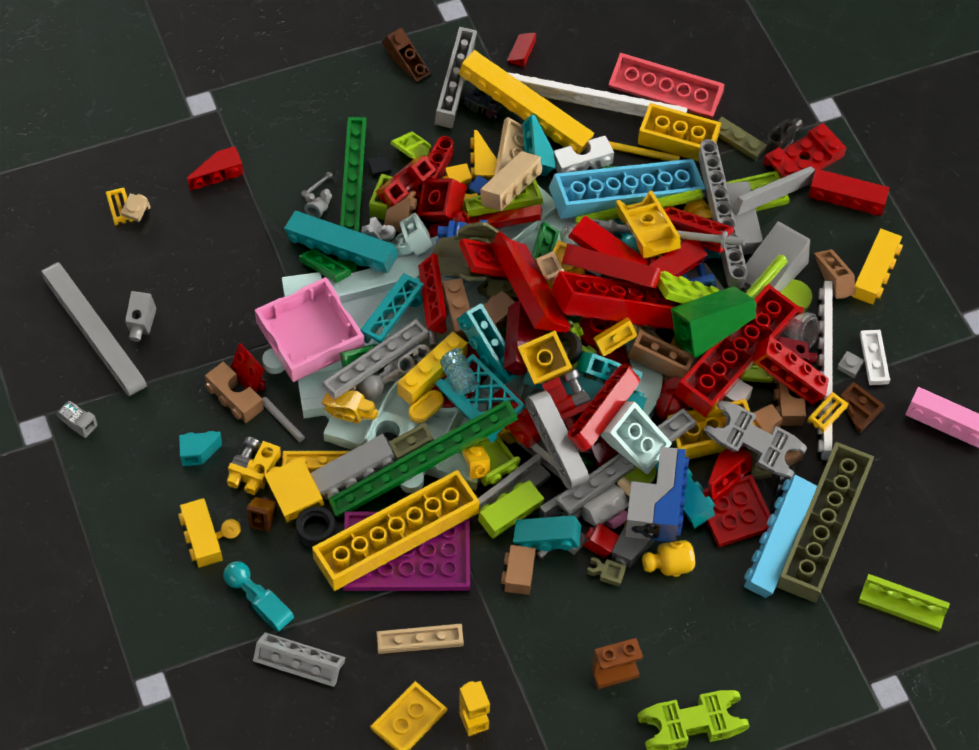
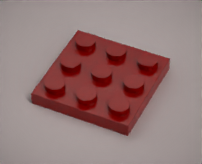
[702,474,771,548]

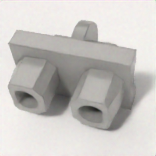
[361,217,396,242]

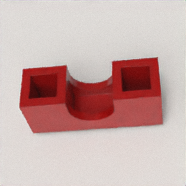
[375,155,436,206]

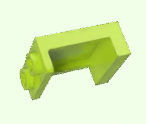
[460,435,521,486]

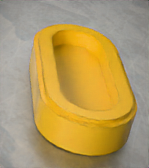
[409,390,444,424]

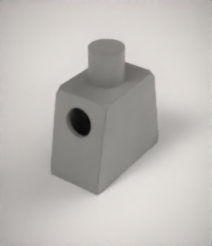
[126,291,157,342]

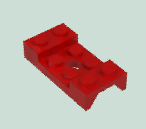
[763,123,847,178]

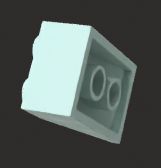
[601,401,672,474]

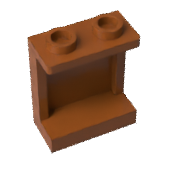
[592,638,643,689]

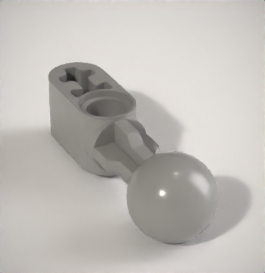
[358,344,430,400]

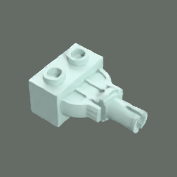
[389,212,433,258]

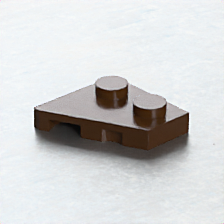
[840,382,885,433]

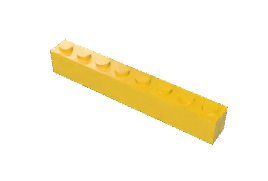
[459,50,594,155]

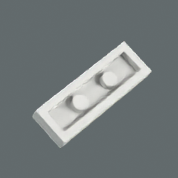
[860,330,890,385]

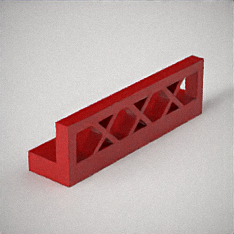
[664,206,734,253]
[418,253,447,334]

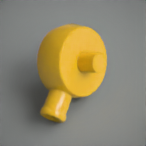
[215,519,241,539]

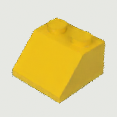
[518,331,573,385]

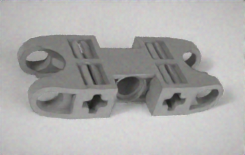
[704,401,807,478]

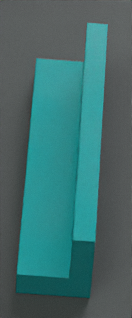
[360,273,424,344]

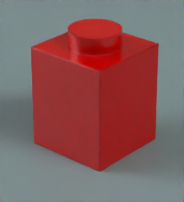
[583,523,620,559]

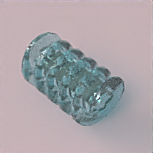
[440,348,479,395]

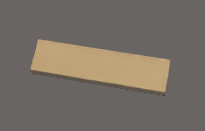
[376,624,464,654]

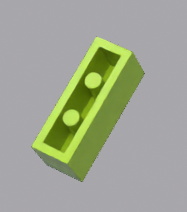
[478,480,544,539]

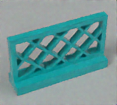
[435,354,526,443]

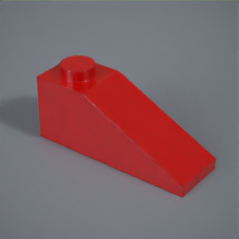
[708,448,752,500]

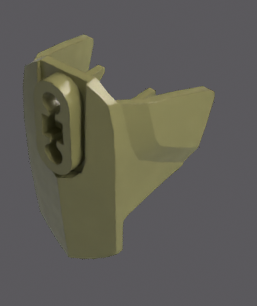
[433,222,499,281]

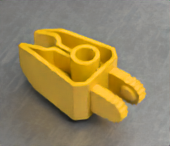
[321,391,379,424]

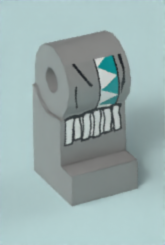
[57,401,98,438]

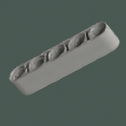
[525,390,589,489]

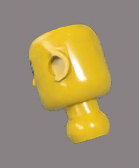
[642,540,695,577]

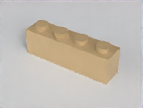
[480,151,542,211]

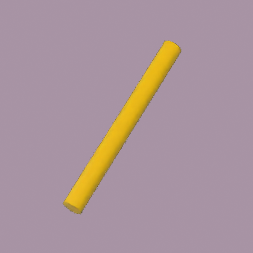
[608,141,680,161]

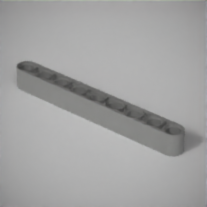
[698,139,747,289]
[41,262,147,397]

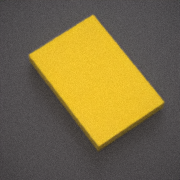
[370,681,447,750]

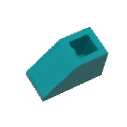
[179,431,222,466]

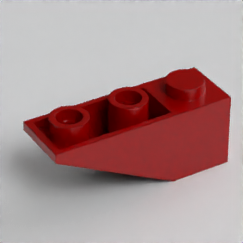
[187,146,244,190]

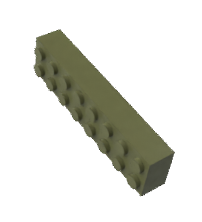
[777,442,874,603]

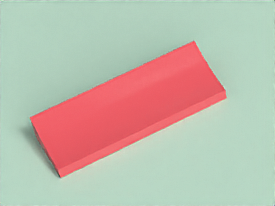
[608,53,724,119]

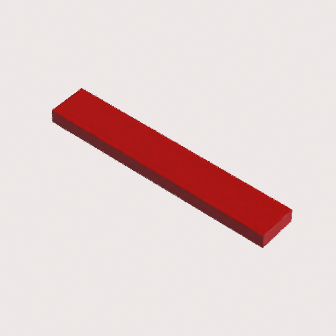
[429,204,543,238]

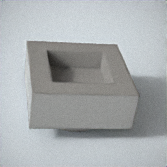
[837,351,865,378]

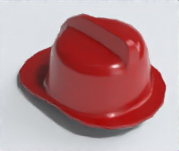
[655,377,689,422]

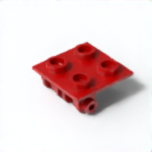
[230,343,266,392]

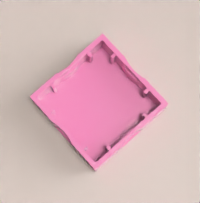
[255,277,364,382]

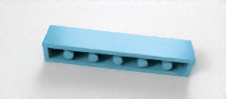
[744,475,817,598]

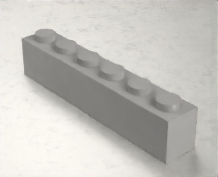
[434,27,477,128]

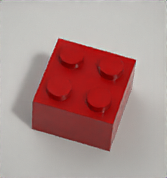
[417,178,467,222]

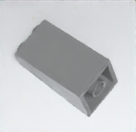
[737,221,810,293]

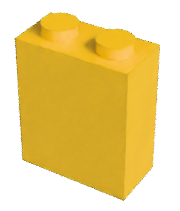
[264,457,324,523]

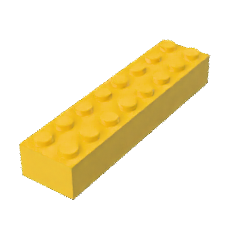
[312,470,480,591]

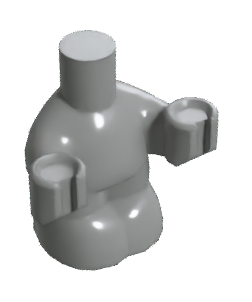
[304,189,332,219]

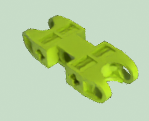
[637,690,749,750]

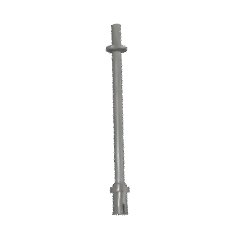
[593,219,746,248]

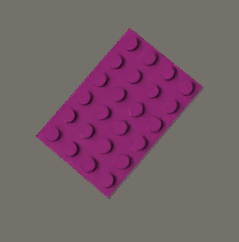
[343,512,470,591]

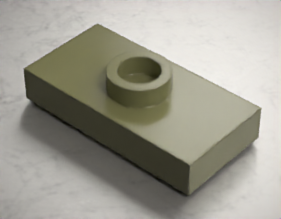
[487,279,519,301]

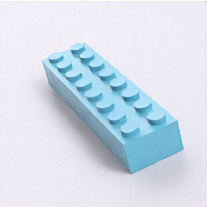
[549,159,706,219]

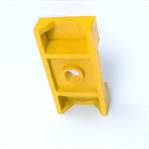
[616,191,681,258]

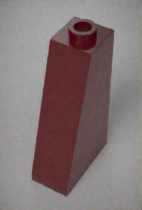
[503,300,547,376]

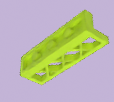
[858,574,950,631]

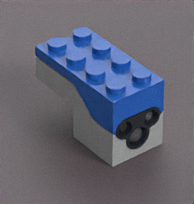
[625,447,689,542]

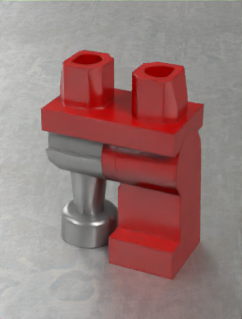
[542,369,591,431]

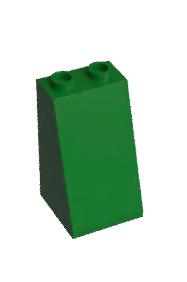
[671,286,757,358]

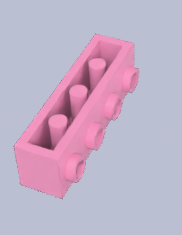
[905,387,979,448]

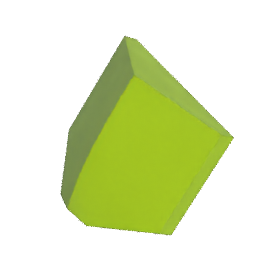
[390,131,431,159]

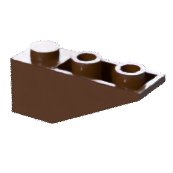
[381,27,431,83]

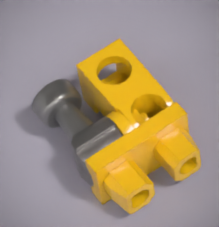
[227,437,281,495]

